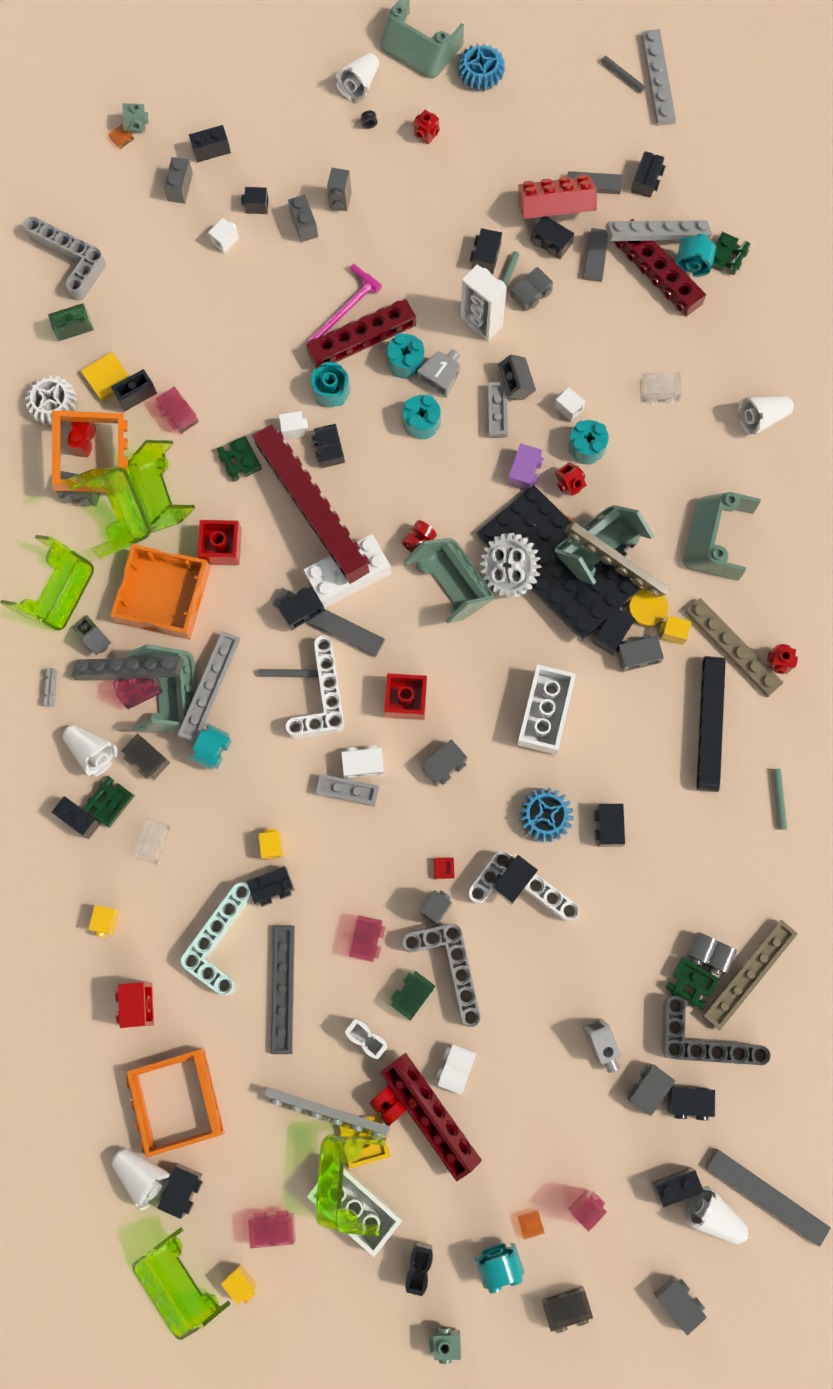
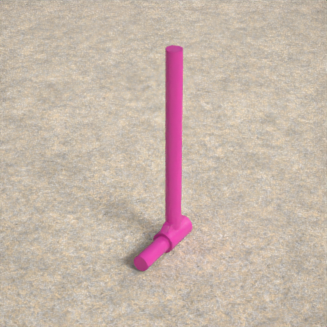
[307,264,382,343]

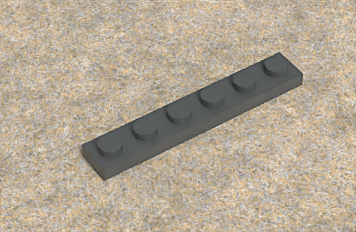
[71,656,184,680]

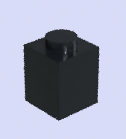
[241,187,269,214]

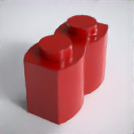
[67,422,96,458]

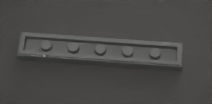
[273,588,385,657]
[271,926,295,1054]
[706,1149,831,1247]

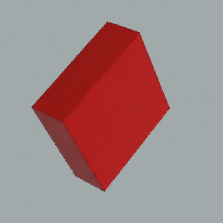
[433,858,455,880]

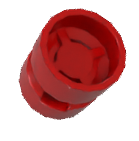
[401,520,437,553]
[369,1085,406,1126]

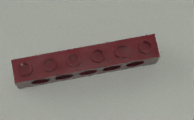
[614,219,707,317]
[306,299,416,369]
[380,1052,482,1182]

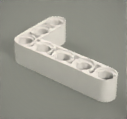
[286,635,344,739]
[468,851,579,922]

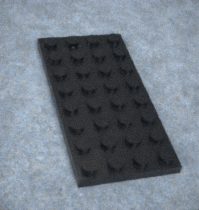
[477,485,640,641]

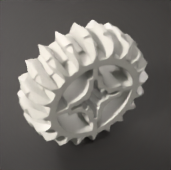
[25,375,77,425]

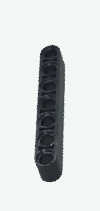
[696,656,726,792]

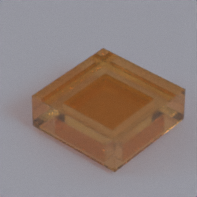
[108,124,134,149]
[517,1210,545,1240]

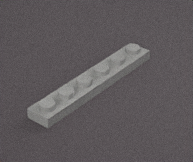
[642,29,676,126]
[605,220,712,241]
[178,631,240,744]
[265,1088,391,1139]

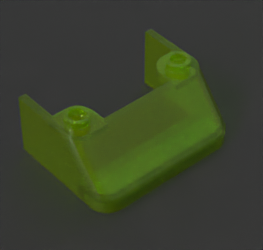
[124,440,195,533]
[63,466,151,559]
[0,535,94,631]
[315,1134,387,1236]
[132,1227,230,1340]

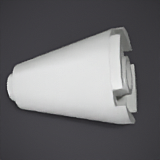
[335,53,379,102]
[738,396,794,435]
[63,725,118,777]
[112,1149,171,1210]
[685,1186,749,1245]

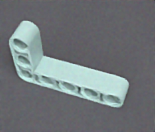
[181,883,252,995]

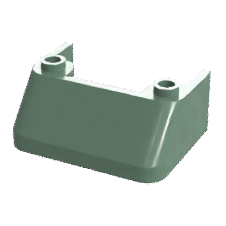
[380,0,464,79]
[683,492,761,581]
[555,505,654,585]
[403,538,495,624]
[126,644,197,733]

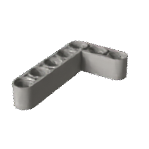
[24,217,106,301]
[403,924,480,1027]

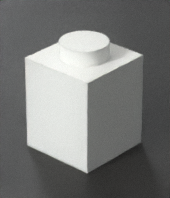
[208,218,239,253]
[555,388,586,422]
[279,411,308,440]

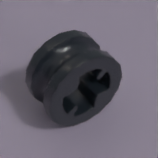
[361,110,378,129]

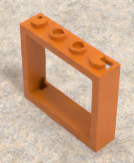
[52,410,128,493]
[126,1049,225,1158]

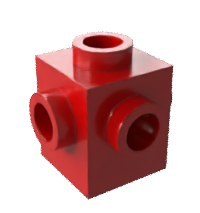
[414,109,440,144]
[554,462,587,496]
[767,644,798,674]

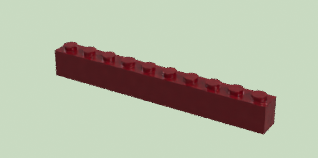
[252,424,370,584]

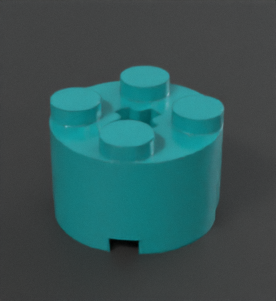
[676,234,716,277]
[387,333,424,379]
[311,362,350,407]
[403,395,441,440]
[568,420,609,465]
[189,723,232,770]
[474,1243,524,1293]

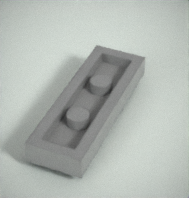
[488,382,508,437]
[316,774,379,806]

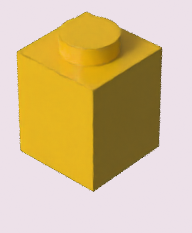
[659,615,692,645]
[259,828,284,860]
[88,905,119,938]
[221,1264,257,1305]

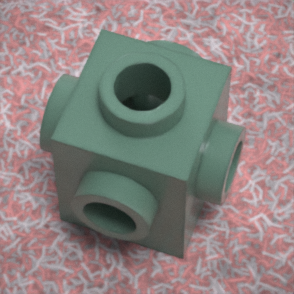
[122,103,148,131]
[429,1327,461,1364]

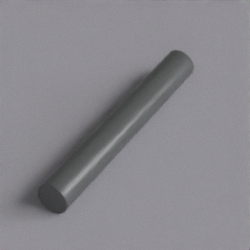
[601,55,646,93]
[259,669,319,678]

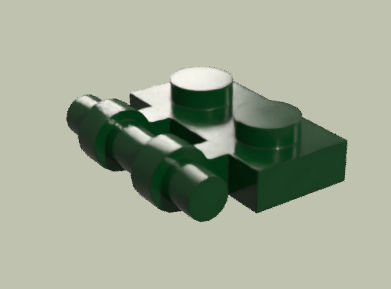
[713,231,750,275]
[217,435,262,482]
[83,776,135,828]
[665,957,720,1010]

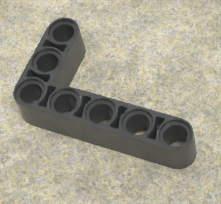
[662,996,771,1065]

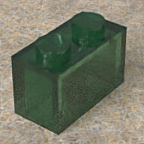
[48,303,94,341]
[390,971,436,1021]

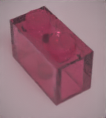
[156,386,199,434]
[113,678,163,710]
[349,915,386,963]
[568,1190,607,1232]
[248,1210,296,1249]

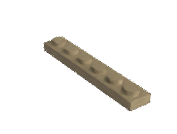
[564,522,670,597]
[685,598,784,697]
[702,920,798,1030]

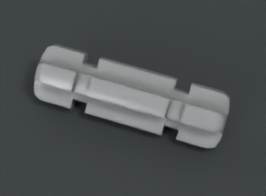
[42,668,57,707]

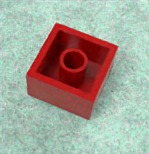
[197,520,242,565]
[384,673,427,720]
[115,982,154,1028]

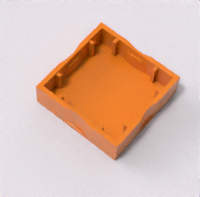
[110,544,211,640]

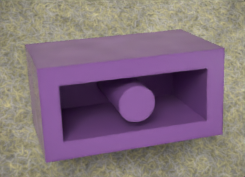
[508,443,544,490]

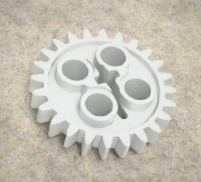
[480,533,541,597]

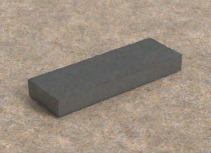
[567,171,622,194]
[584,228,608,282]

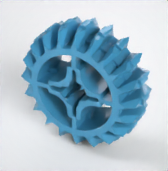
[458,43,505,91]
[519,788,574,843]

